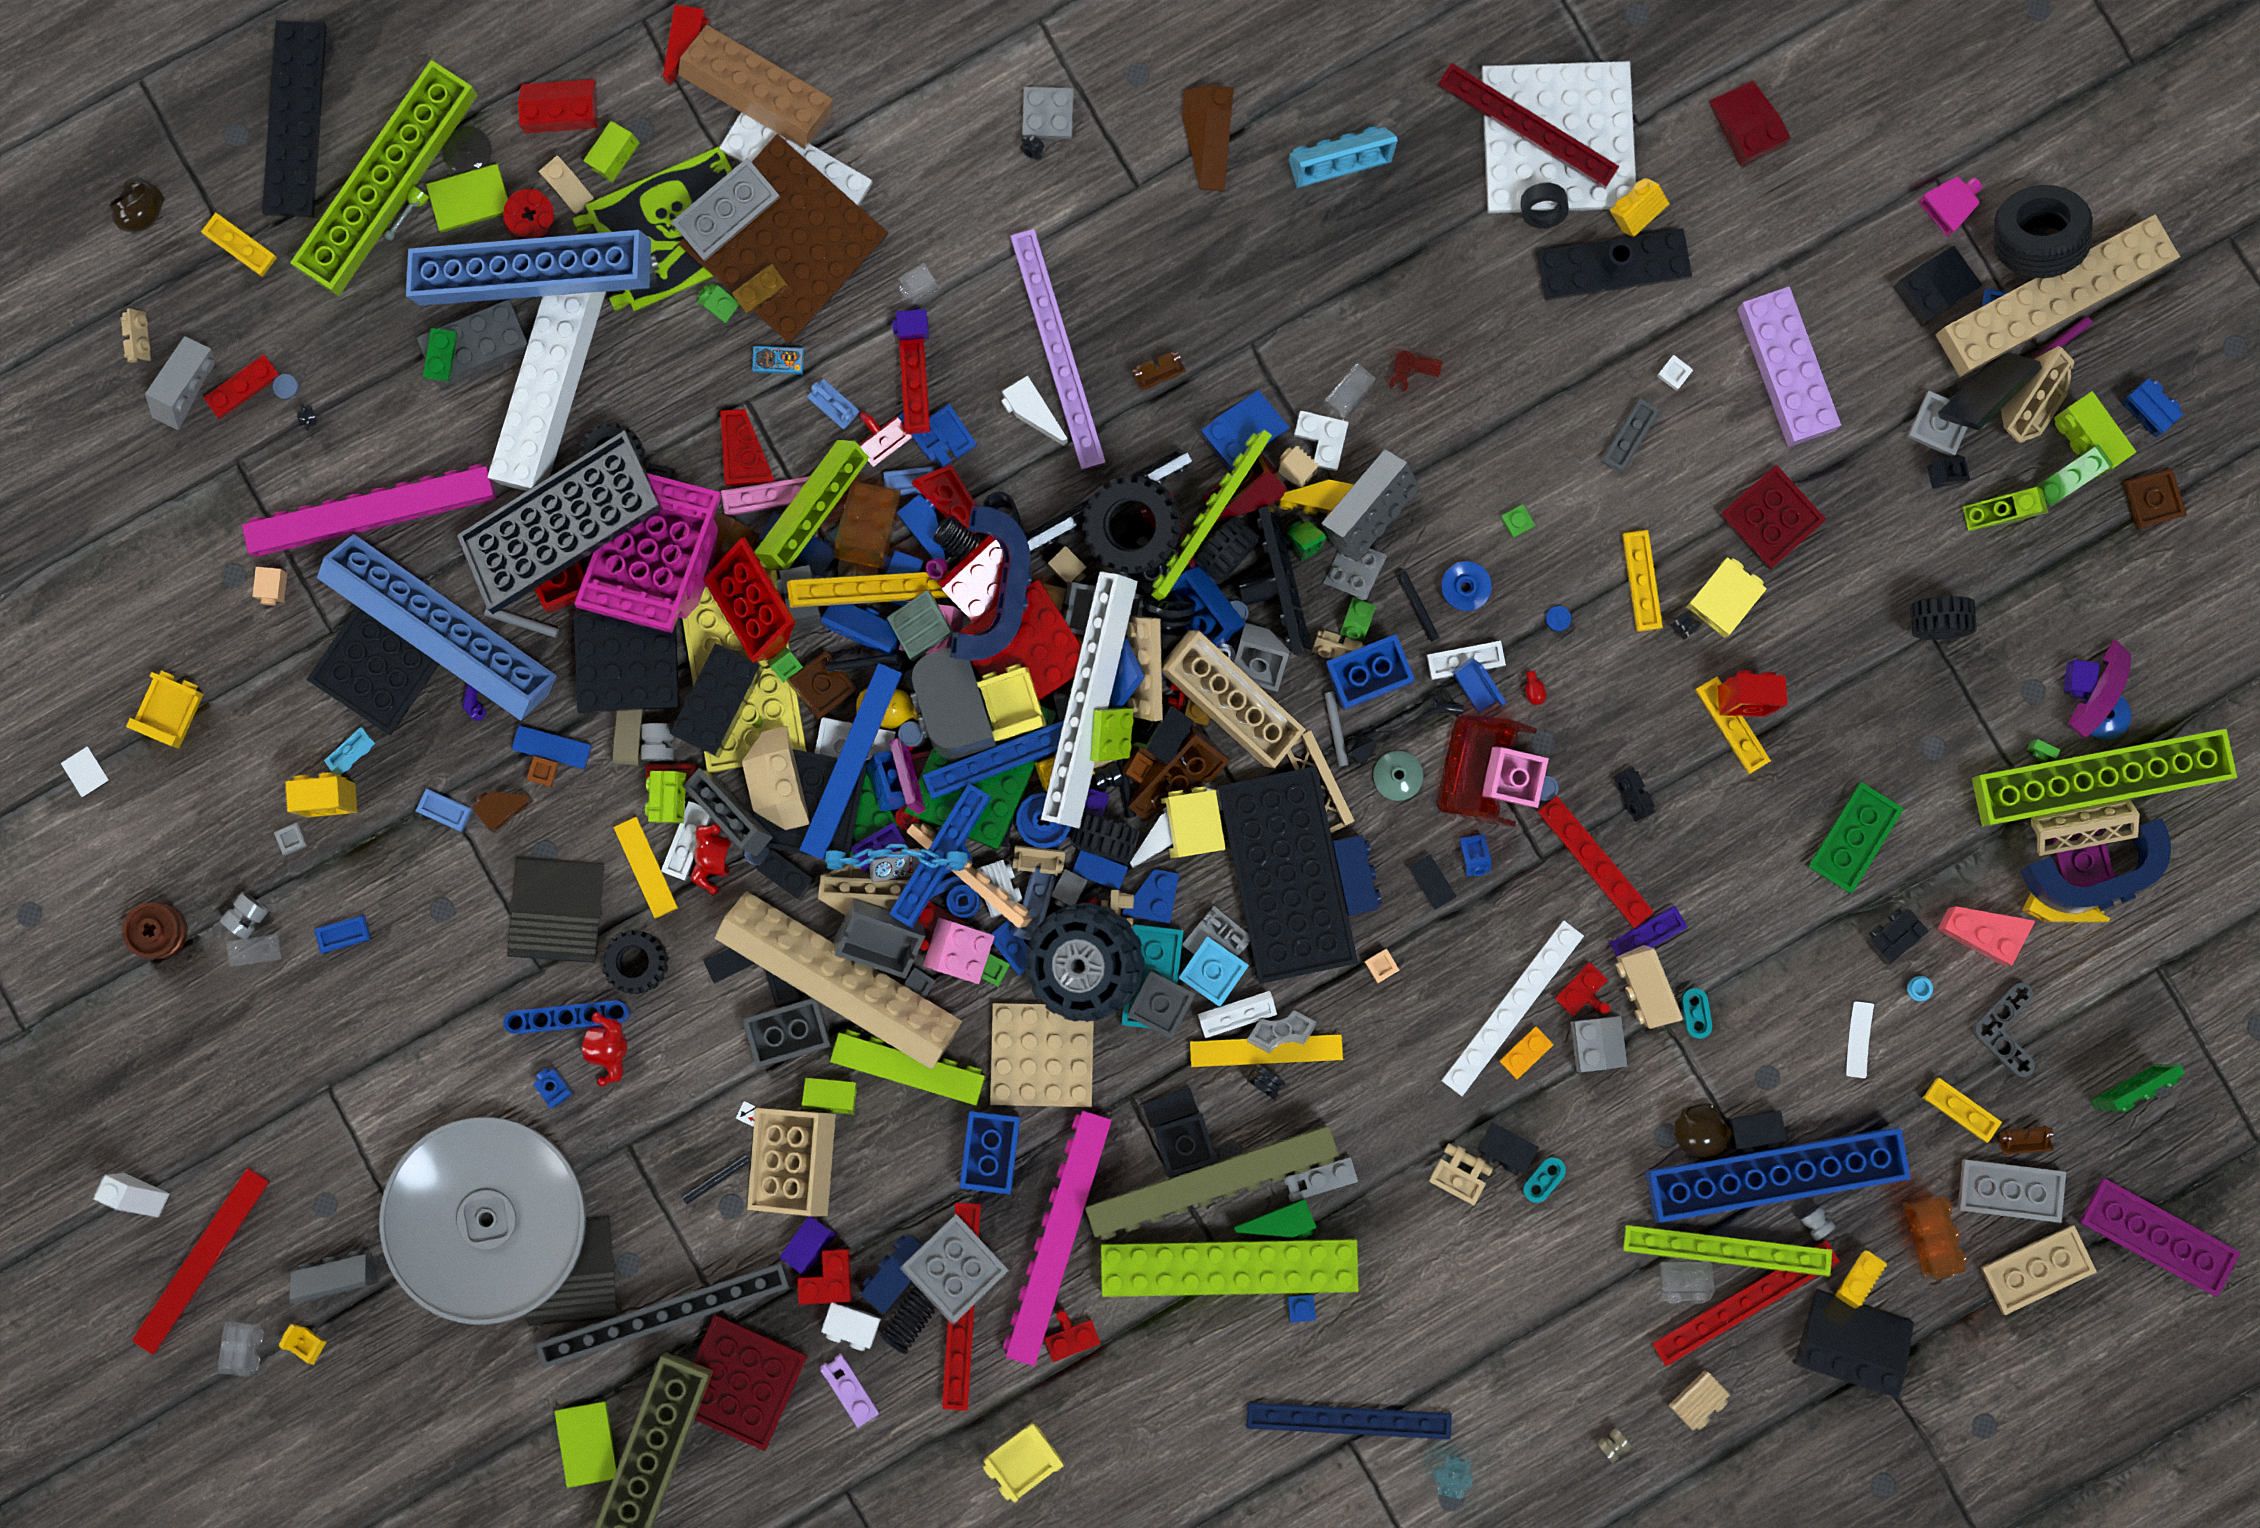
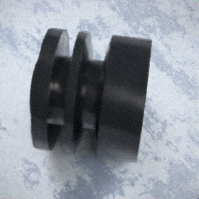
[1142,592,1196,651]

